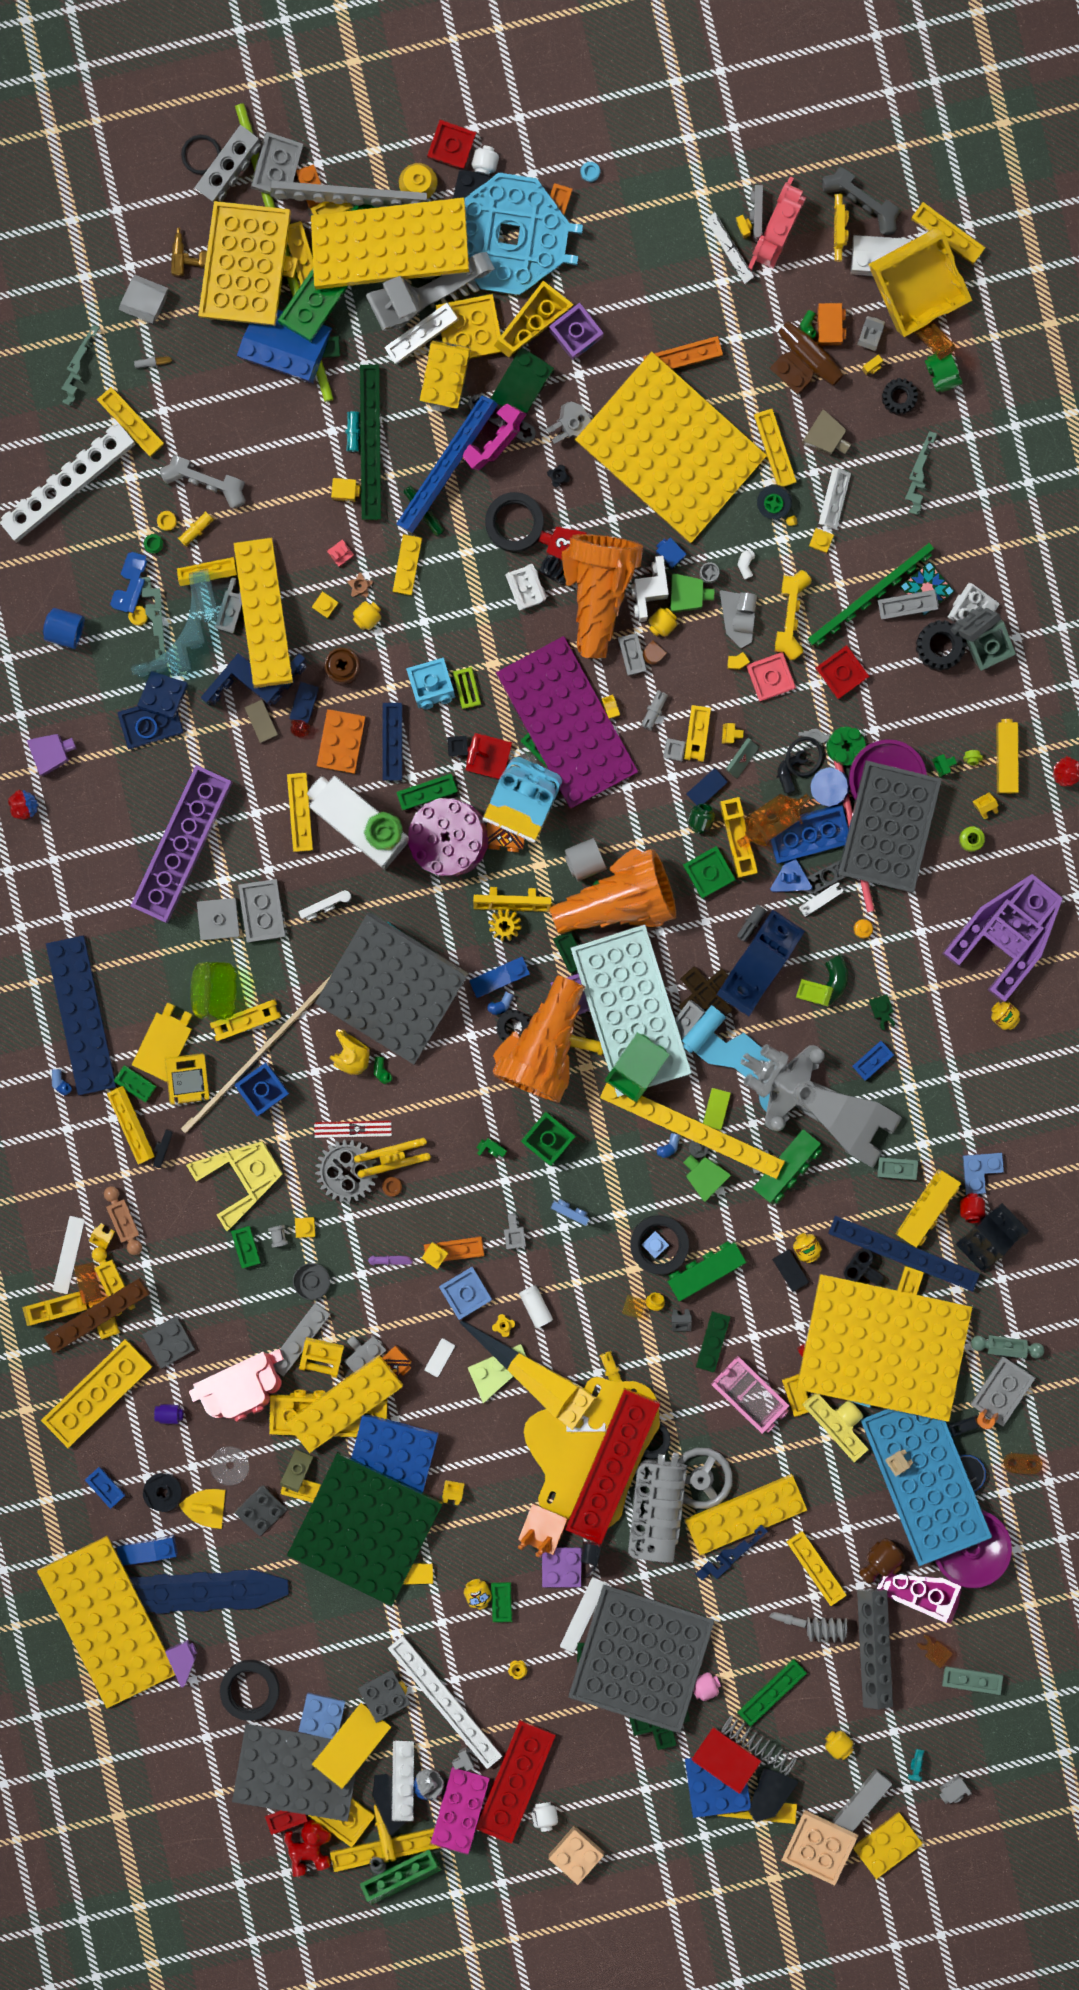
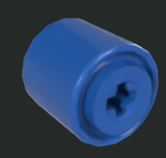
[43,608,85,649]

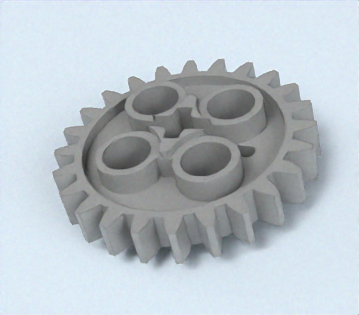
[315,1139,378,1203]

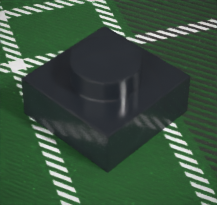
[447,736,468,757]

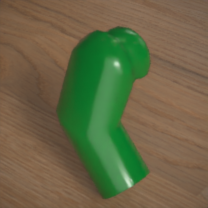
[800,310,816,339]
[373,1057,392,1084]

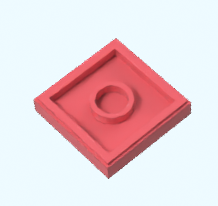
[746,652,796,702]

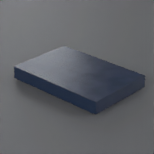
[117,706,184,750]

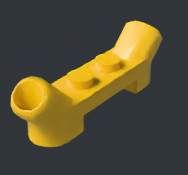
[775,570,812,661]

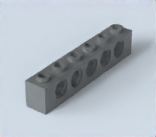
[857,1588,893,1709]

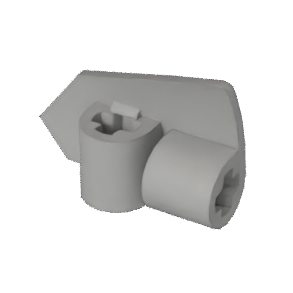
[720,590,757,648]

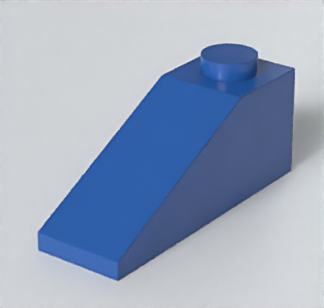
[469,957,530,998]
[117,1535,178,1566]

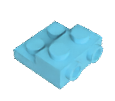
[406,657,455,710]

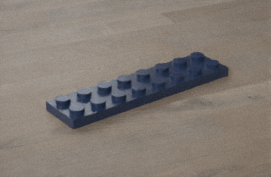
[46,935,117,1095]

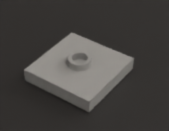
[197,898,240,941]

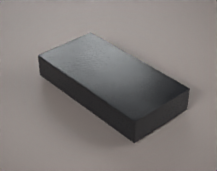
[772,1249,809,1292]

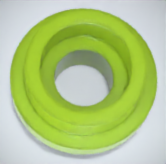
[963,750,983,765]

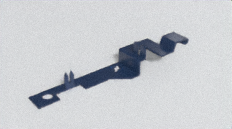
[695,1524,768,1581]

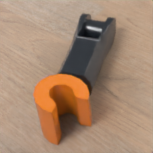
[947,1408,998,1438]

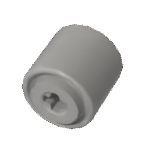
[564,838,607,881]

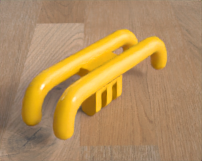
[353,1138,431,1178]

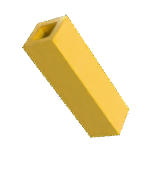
[996,719,1018,794]

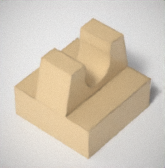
[885,1450,913,1476]

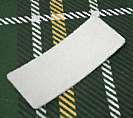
[425,1338,455,1377]

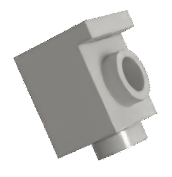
[939,1774,971,1804]

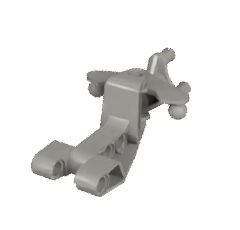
[741,1044,902,1168]

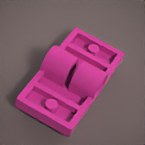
[430,1767,490,1855]

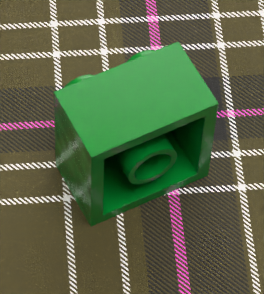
[521,1111,576,1166]

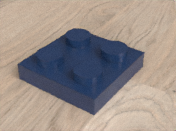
[137,671,188,720]

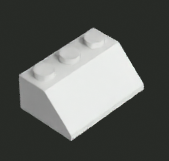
[851,235,911,276]

